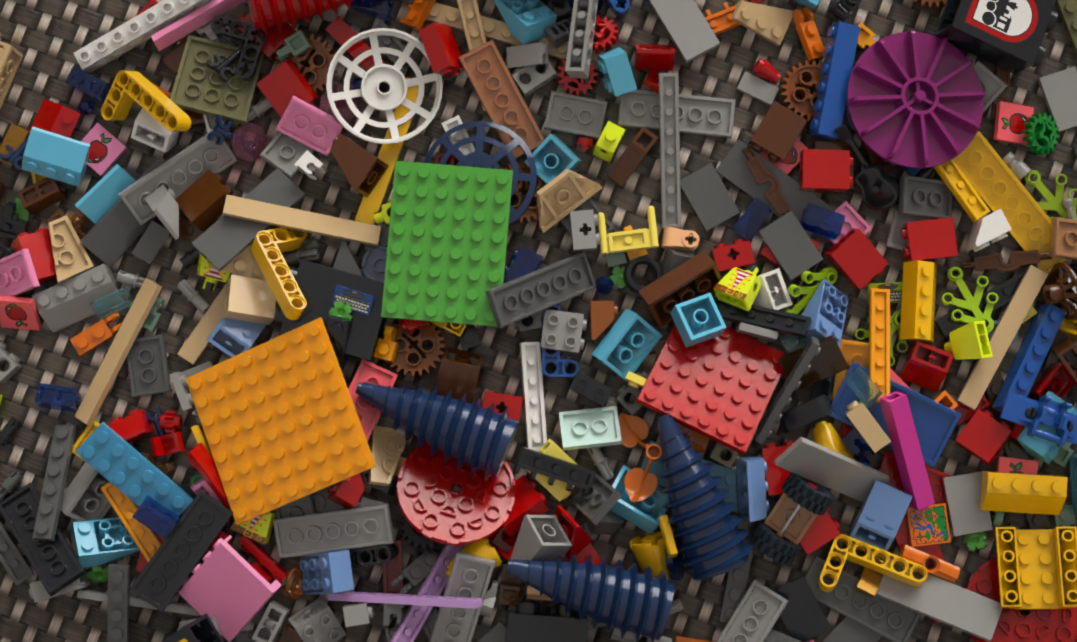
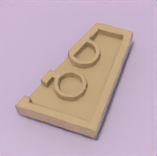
[731,1,793,46]
[48,215,94,284]
[368,426,407,486]

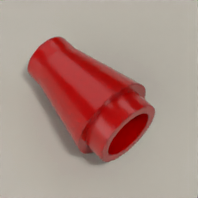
[752,58,781,84]

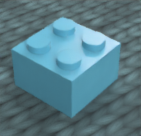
[597,47,637,97]
[670,293,727,348]

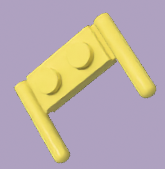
[597,206,659,255]

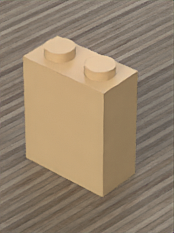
[223,275,277,325]
[845,400,891,453]

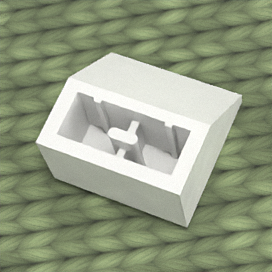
[131,108,179,153]
[965,209,1012,252]
[752,268,793,310]

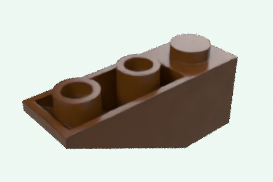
[607,126,658,187]

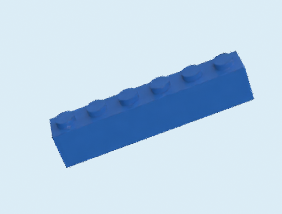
[810,21,860,142]
[992,304,1066,412]

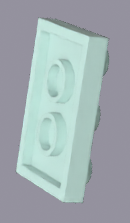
[559,406,622,451]

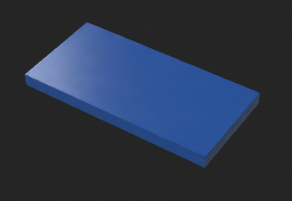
[828,361,961,467]

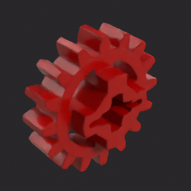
[592,15,619,54]
[557,59,598,96]

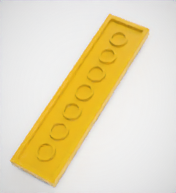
[953,131,1067,274]

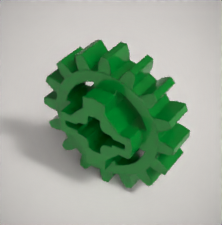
[1022,113,1060,155]

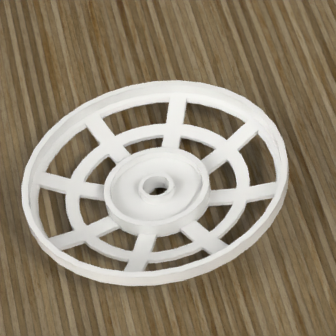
[326,28,443,145]

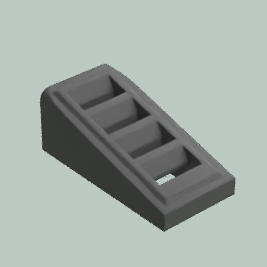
[544,17,572,49]

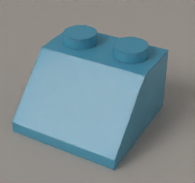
[524,133,582,184]

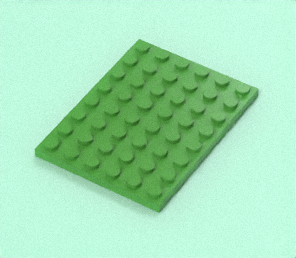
[381,161,513,327]

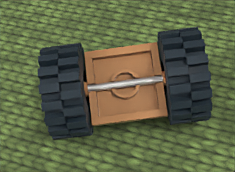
[749,472,835,566]

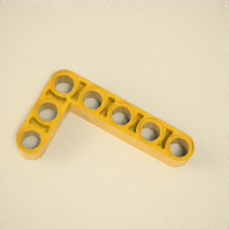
[101,70,191,132]
[251,227,307,320]
[818,534,928,592]

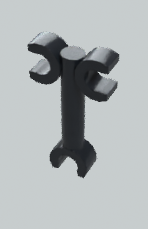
[207,41,255,83]

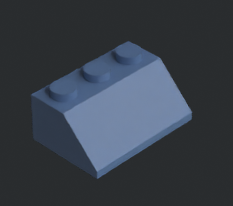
[736,456,769,522]

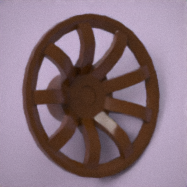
[1043,262,1077,320]

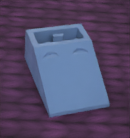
[802,279,849,347]
[207,318,266,357]
[850,480,913,551]
[299,550,354,595]

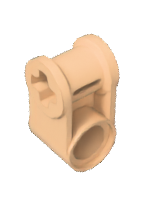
[661,227,700,252]

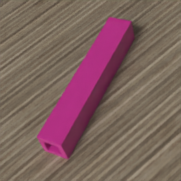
[879,391,935,511]

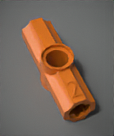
[899,544,960,584]

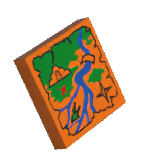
[906,503,951,547]

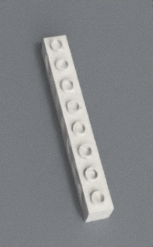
[73,0,212,73]

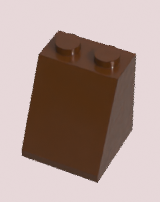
[330,133,389,198]
[436,347,484,404]

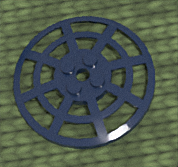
[424,121,537,227]

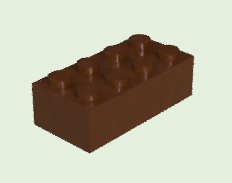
[638,250,722,329]

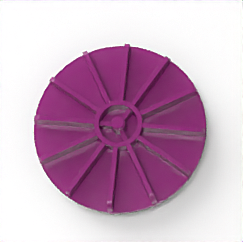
[846,30,985,169]

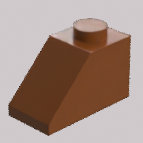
[590,301,618,341]

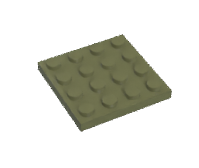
[170,34,264,125]

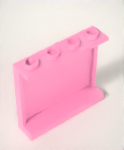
[179,535,282,642]

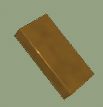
[0,123,29,167]
[855,558,884,598]

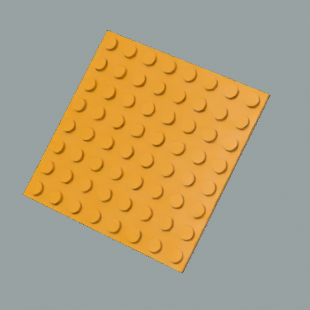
[186,317,376,525]

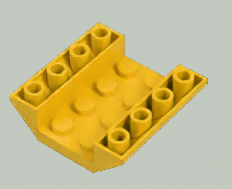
[995,526,1077,610]

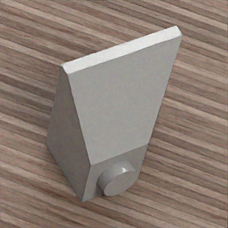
[144,185,179,240]

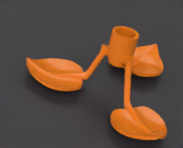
[618,413,705,502]

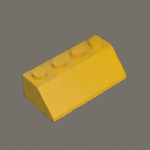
[900,260,937,343]
[980,471,1068,515]

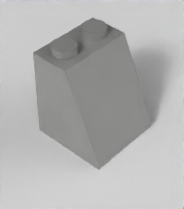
[510,515,572,561]

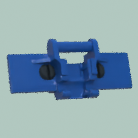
[1000,391,1077,447]

